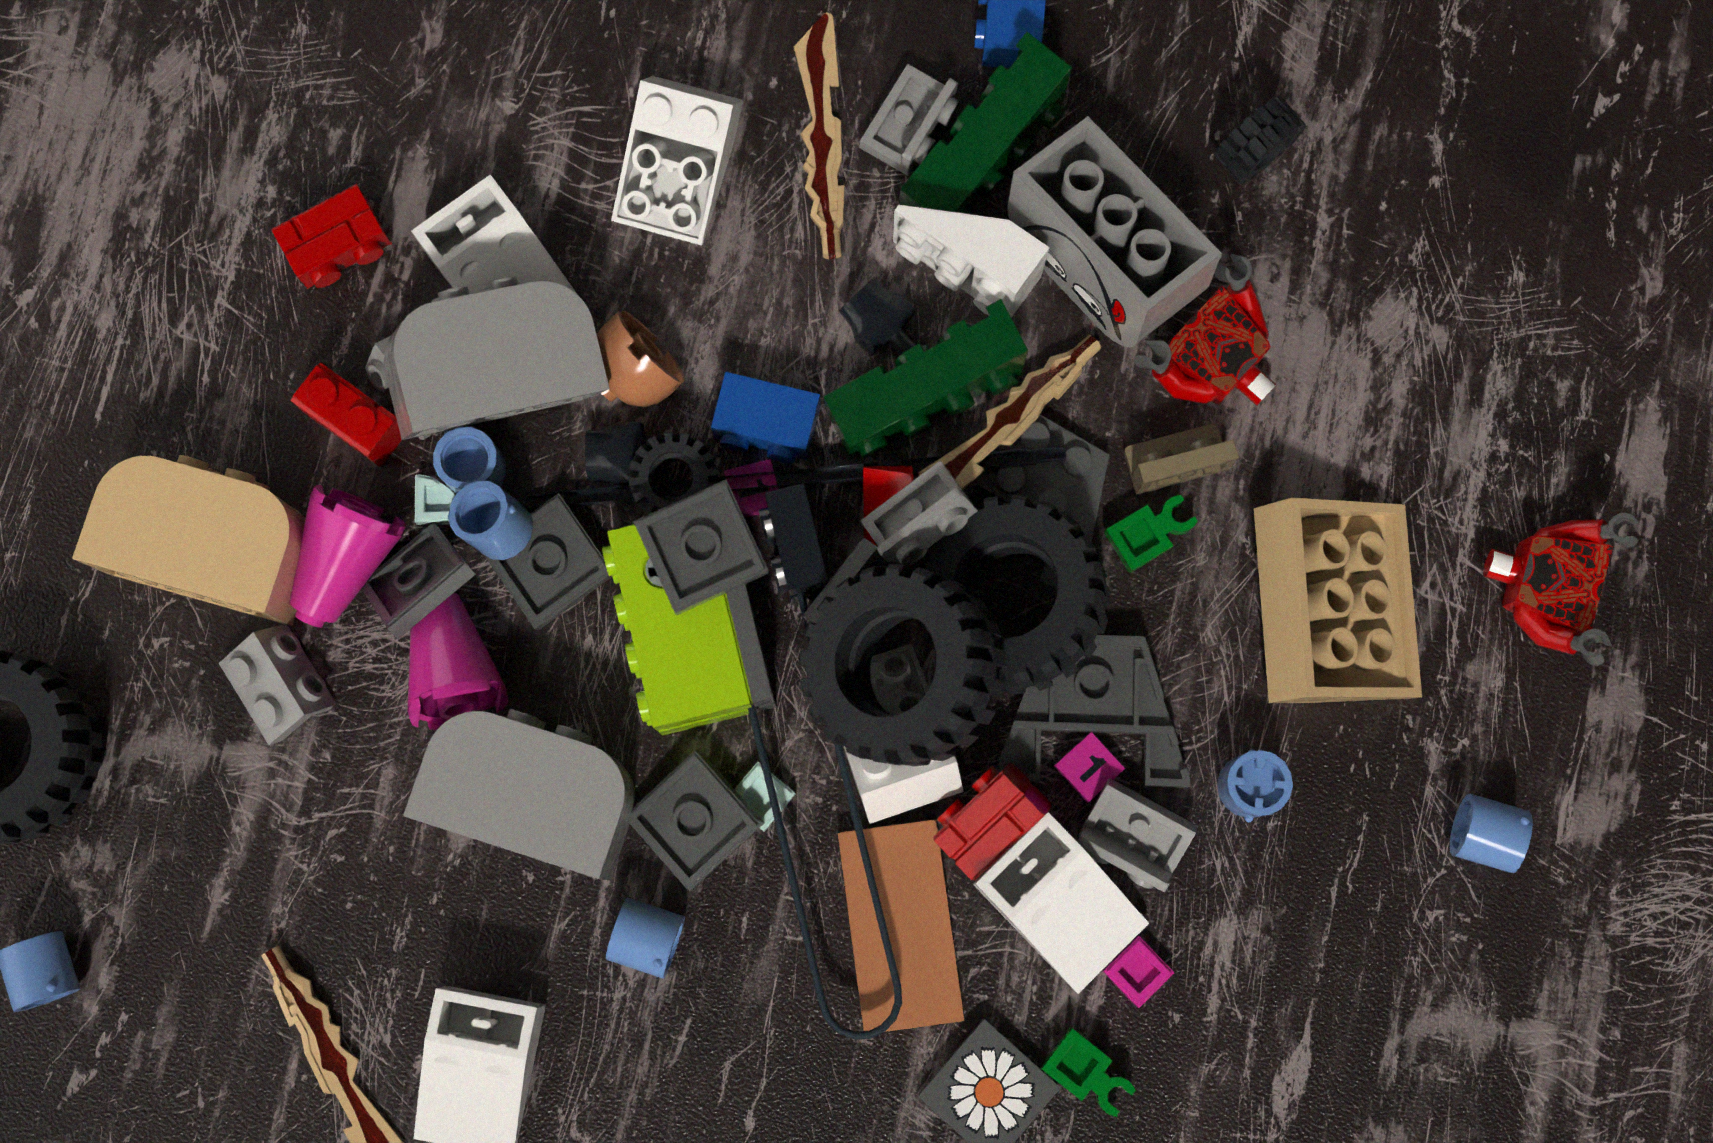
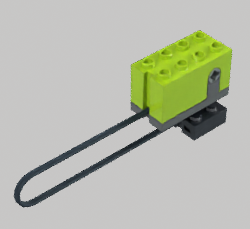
[602,484,902,1039]

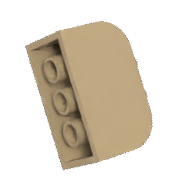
[72,455,305,626]

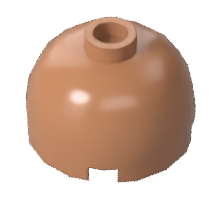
[596,311,685,407]

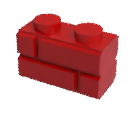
[271,184,392,289]
[291,362,402,467]
[933,762,1052,881]

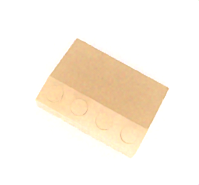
[1254,497,1422,703]

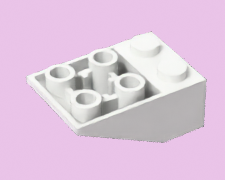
[611,76,743,245]
[411,175,578,295]
[893,205,1050,317]
[843,643,964,824]
[972,812,1149,994]
[414,986,546,1143]

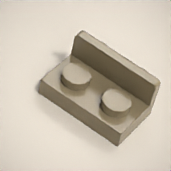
[1124,424,1239,495]

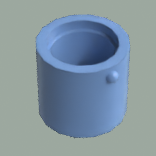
[433,427,506,494]
[448,481,533,560]
[1217,749,1293,822]
[1450,794,1533,873]
[606,897,685,979]
[0,931,80,1012]

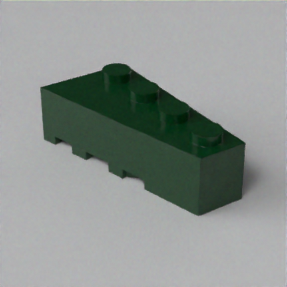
[899,32,1072,215]
[824,299,1028,458]

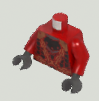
[1134,253,1277,406]
[1483,513,1640,666]

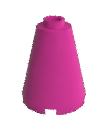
[289,485,407,627]
[407,593,509,730]

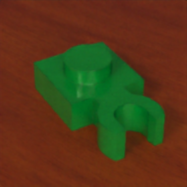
[1104,495,1198,574]
[1040,1027,1136,1117]

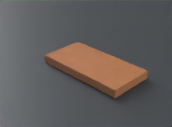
[838,820,964,1032]

